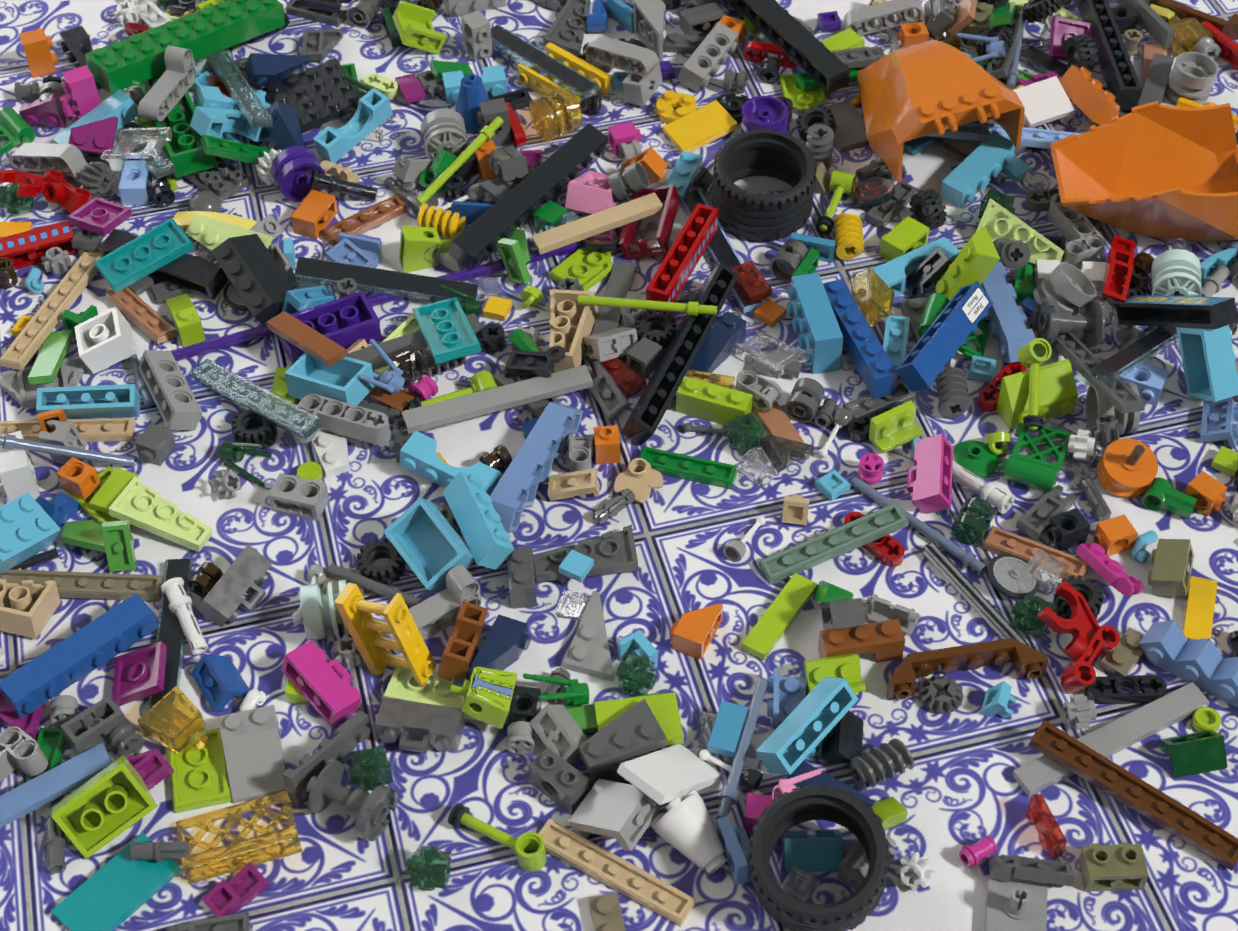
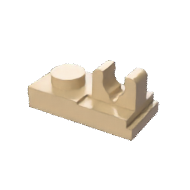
[320,159,360,189]
[547,468,600,501]

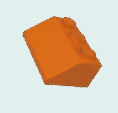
[1059,65,1120,125]

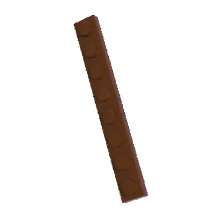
[1028,720,1238,871]

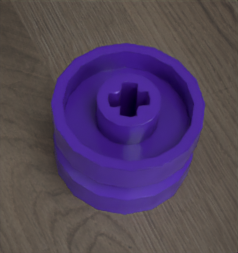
[741,96,788,134]
[271,146,325,202]

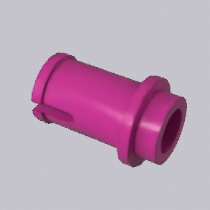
[959,835,998,867]

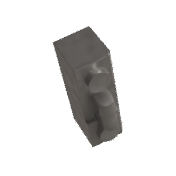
[197,545,272,627]
[375,697,465,753]

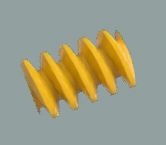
[417,203,466,240]
[834,213,864,260]

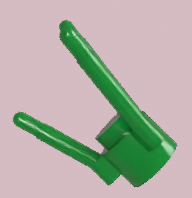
[523,673,589,709]

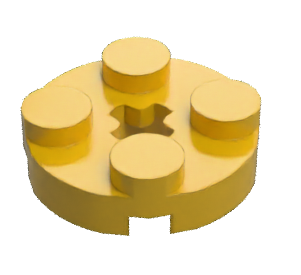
[656,90,697,124]

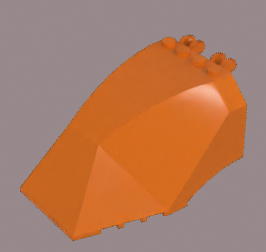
[857,40,1025,183]
[1050,101,1238,242]

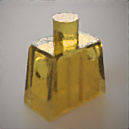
[1168,16,1213,58]
[850,267,895,327]
[137,686,208,753]

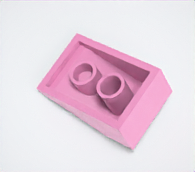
[565,171,620,214]

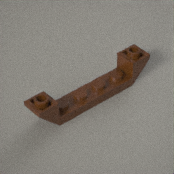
[1144,0,1238,40]
[886,638,1048,700]

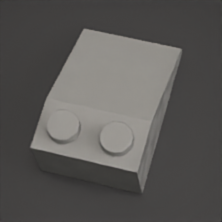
[634,0,666,61]
[219,705,287,804]

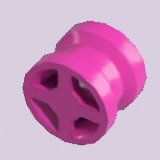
[408,374,438,402]
[858,453,884,485]

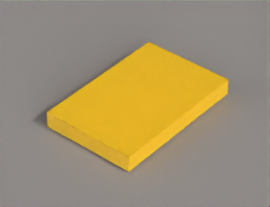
[663,100,738,153]

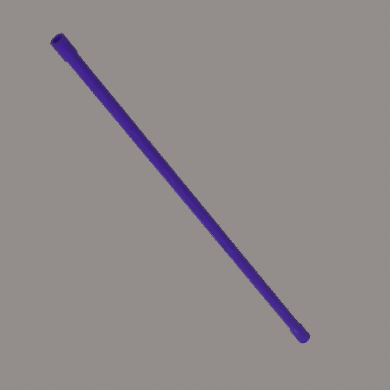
[140,241,582,361]

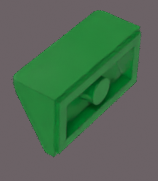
[813,580,854,603]

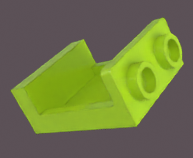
[392,1,447,54]

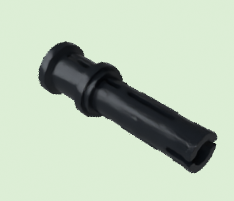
[309,170,377,201]

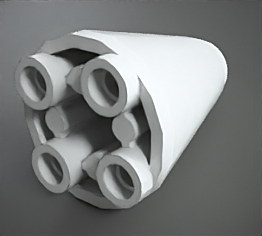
[650,790,727,874]

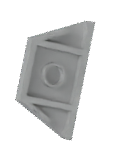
[0,355,87,408]

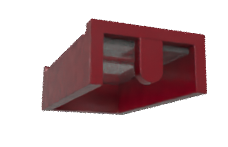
[619,184,681,260]

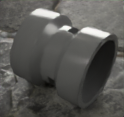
[723,69,747,93]

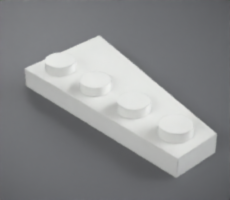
[297,405,350,478]

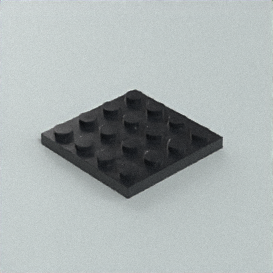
[262,58,363,133]

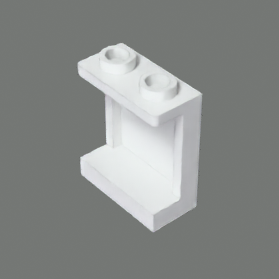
[1013,76,1075,128]

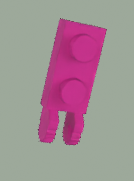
[1076,543,1144,596]

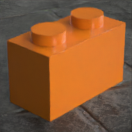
[19,28,58,78]
[291,190,338,239]

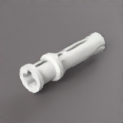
[952,460,1015,514]
[161,577,208,655]

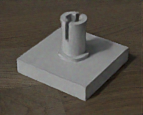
[984,879,1048,931]

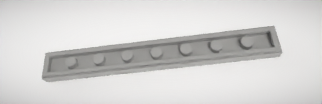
[401,365,593,434]
[1012,682,1210,797]

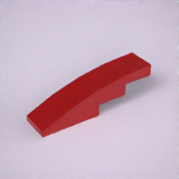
[1102,235,1136,303]

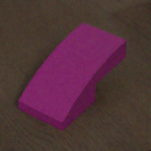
[395,73,426,104]
[202,862,271,917]

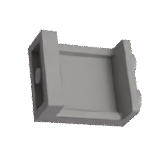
[568,779,661,851]

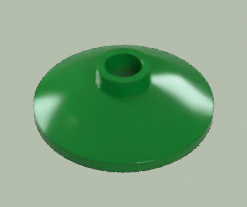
[953,440,999,479]

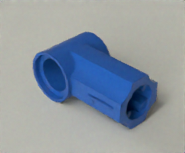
[587,0,607,32]

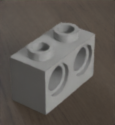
[461,10,493,62]
[268,473,329,521]

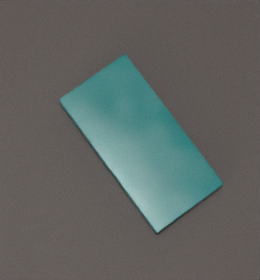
[94,218,194,293]
[412,297,481,364]
[51,833,181,931]

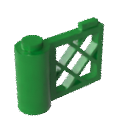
[0,107,36,156]
[918,293,989,361]
[1000,423,1074,492]

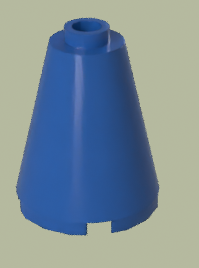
[455,74,490,134]

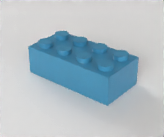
[786,273,843,374]

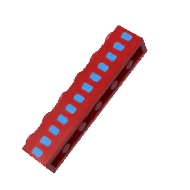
[646,203,718,315]
[0,220,79,270]

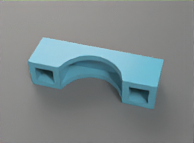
[313,88,393,163]
[190,106,272,142]
[870,237,960,301]
[400,430,501,496]

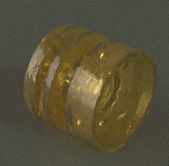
[529,87,582,142]

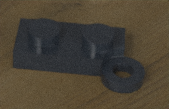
[300,0,351,13]
[906,246,953,299]
[505,346,566,377]

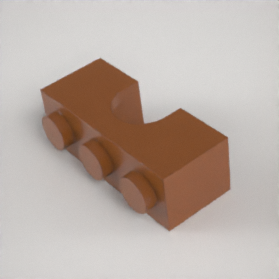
[437,601,488,681]
[818,619,905,663]

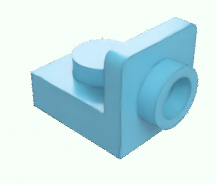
[617,630,658,672]

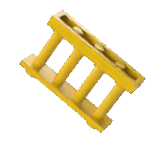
[517,42,611,115]
[334,583,436,687]

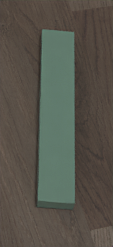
[759,503,908,585]

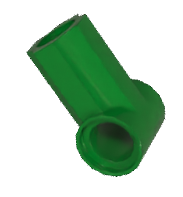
[420,148,457,193]
[1011,263,1036,303]
[1142,477,1198,519]

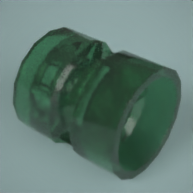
[951,497,995,546]

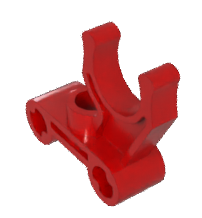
[0,169,92,213]
[1038,581,1120,694]

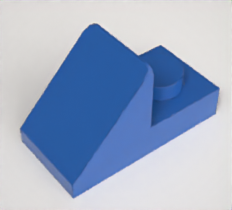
[36,492,81,527]

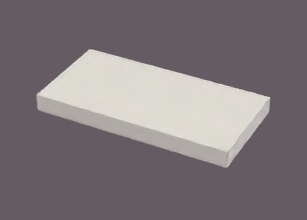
[617,744,722,805]

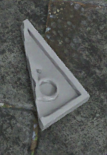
[563,591,614,681]

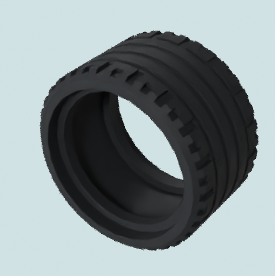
[712,130,817,241]
[749,784,889,931]

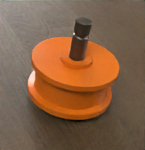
[1096,438,1158,498]

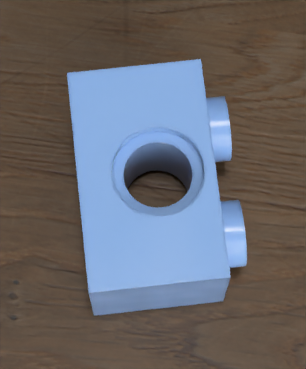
[116,160,155,205]
[1115,360,1169,406]

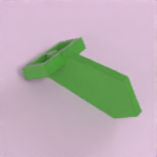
[497,229,531,285]
[61,520,137,572]

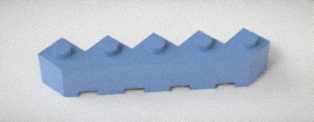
[981,261,1036,363]
[490,402,584,533]
[1139,620,1238,708]

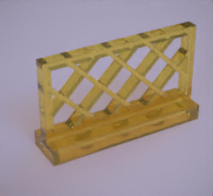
[176,791,302,885]

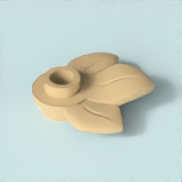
[614,458,663,503]

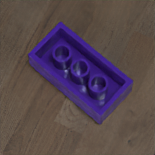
[278,291,382,365]

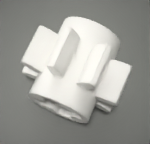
[114,1,141,25]
[1068,429,1097,461]
[896,852,935,892]

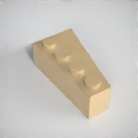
[550,289,598,373]
[0,579,61,639]

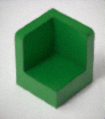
[534,200,568,232]
[60,305,99,336]

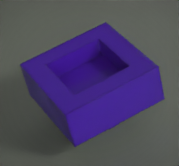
[817,11,842,32]
[659,60,675,81]

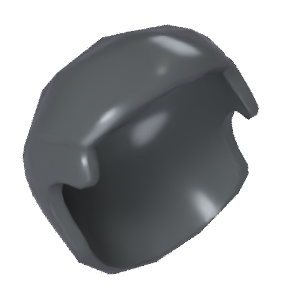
[188,190,222,213]

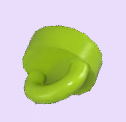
[520,285,544,309]
[985,432,1011,455]

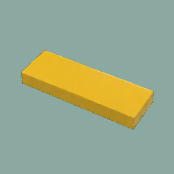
[1183,576,1218,640]

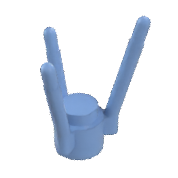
[956,33,1005,62]
[358,339,405,394]

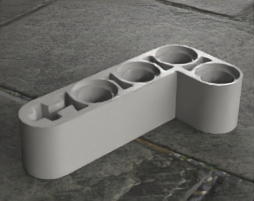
[844,0,925,36]
[585,36,659,76]
[138,46,196,121]
[9,143,89,188]
[1047,193,1106,270]
[292,394,391,445]
[381,565,481,653]
[0,726,48,782]

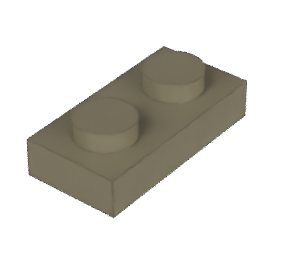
[1099,628,1146,676]
[588,892,626,931]

